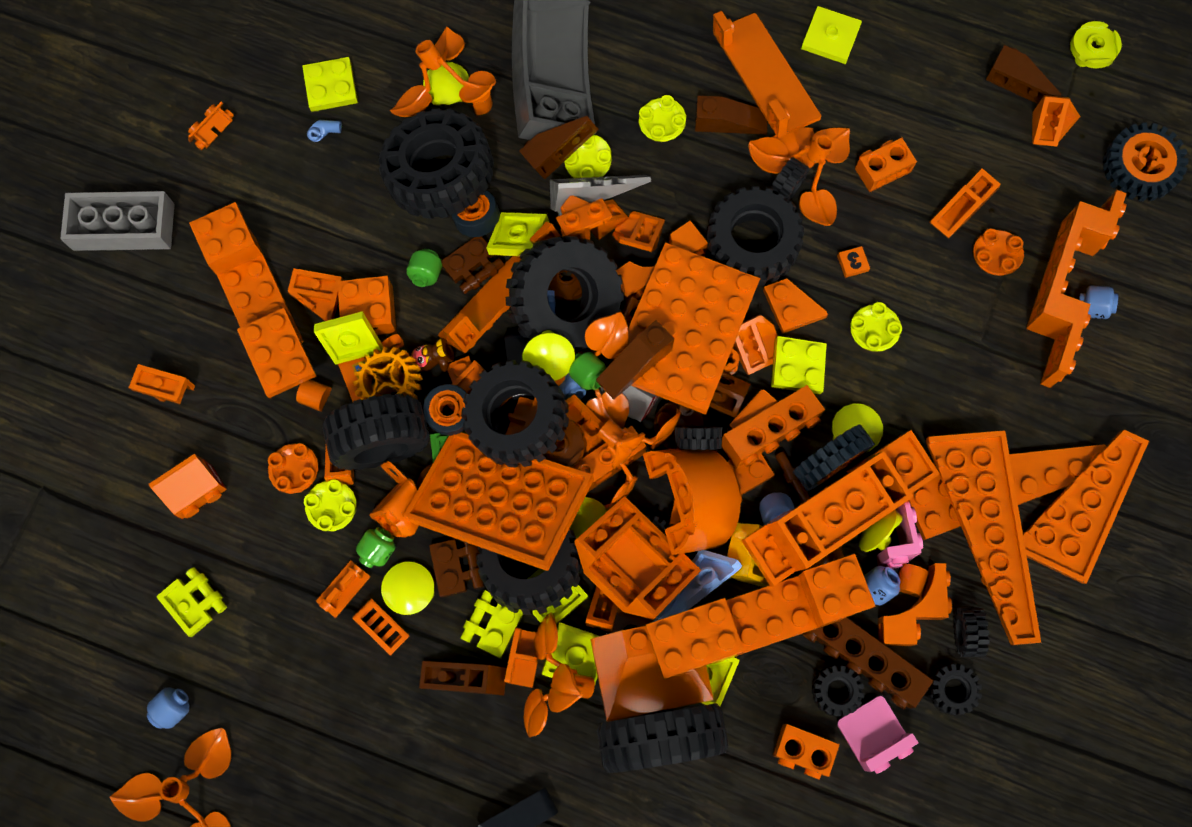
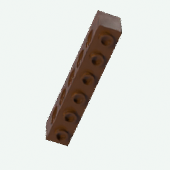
[801,617,933,709]

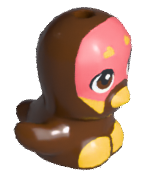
[411,338,454,372]

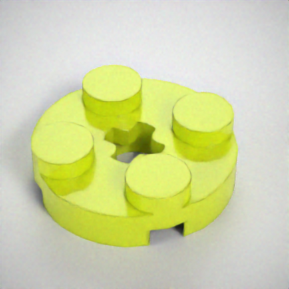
[1070,21,1122,68]

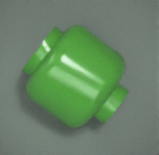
[406,249,442,287]
[569,352,607,390]
[356,527,396,568]

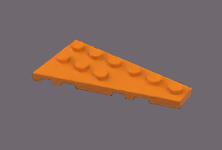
[1023,430,1149,584]

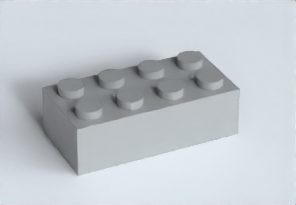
[61,191,174,251]

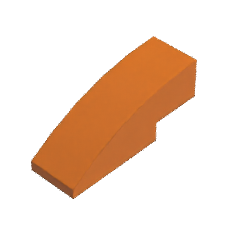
[930,168,1001,239]

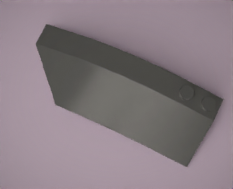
[512,0,596,140]

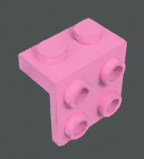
[876,501,923,569]
[837,696,918,774]

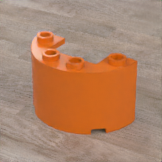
[643,449,742,555]

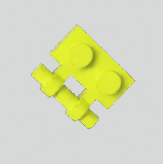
[156,567,227,637]
[460,590,523,659]

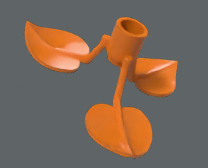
[390,27,496,117]
[748,128,850,226]
[555,311,629,428]
[597,409,681,511]
[524,612,595,737]
[110,728,231,827]

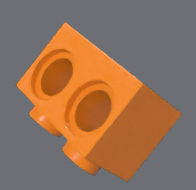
[855,138,917,192]
[565,394,605,457]
[772,724,840,780]

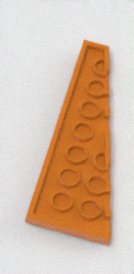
[926,431,1041,645]
[908,444,1106,541]

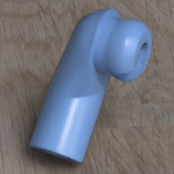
[307,120,342,142]

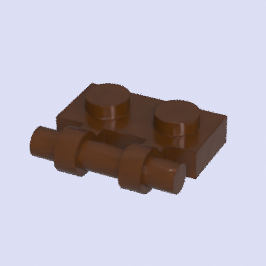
[442,236,505,294]
[429,539,484,598]

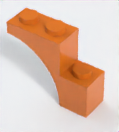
[878,563,952,646]

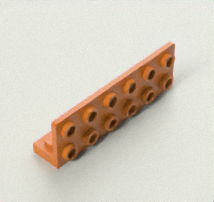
[713,11,821,138]
[438,222,561,353]

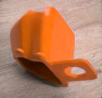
[370,461,419,538]

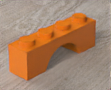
[616,221,708,301]

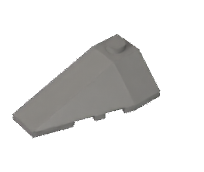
[550,175,651,215]

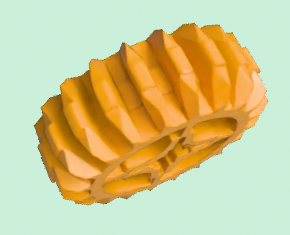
[353,346,423,400]

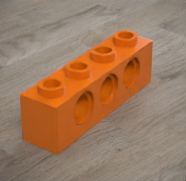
[722,385,825,468]
[572,426,647,492]

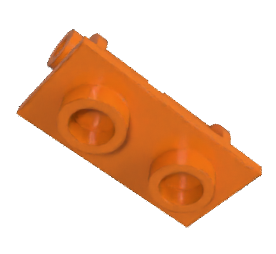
[188,102,234,150]
[556,198,612,236]
[316,560,371,618]

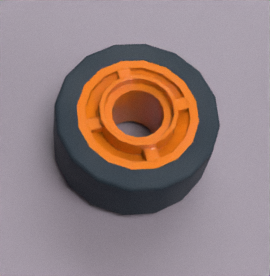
[451,191,500,237]
[423,384,467,436]

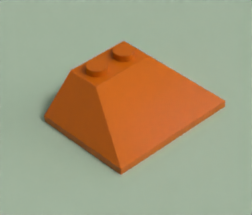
[574,496,701,620]
[590,626,714,722]

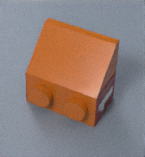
[149,454,227,519]

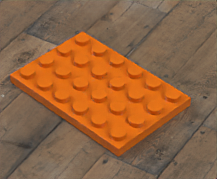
[614,242,760,415]
[403,432,594,571]

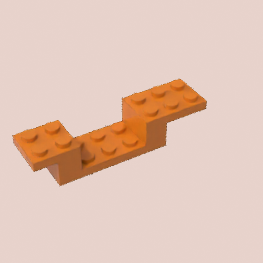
[1026,190,1127,388]
[189,202,316,398]
[741,430,940,587]
[645,554,876,679]

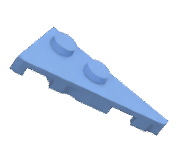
[651,550,742,623]

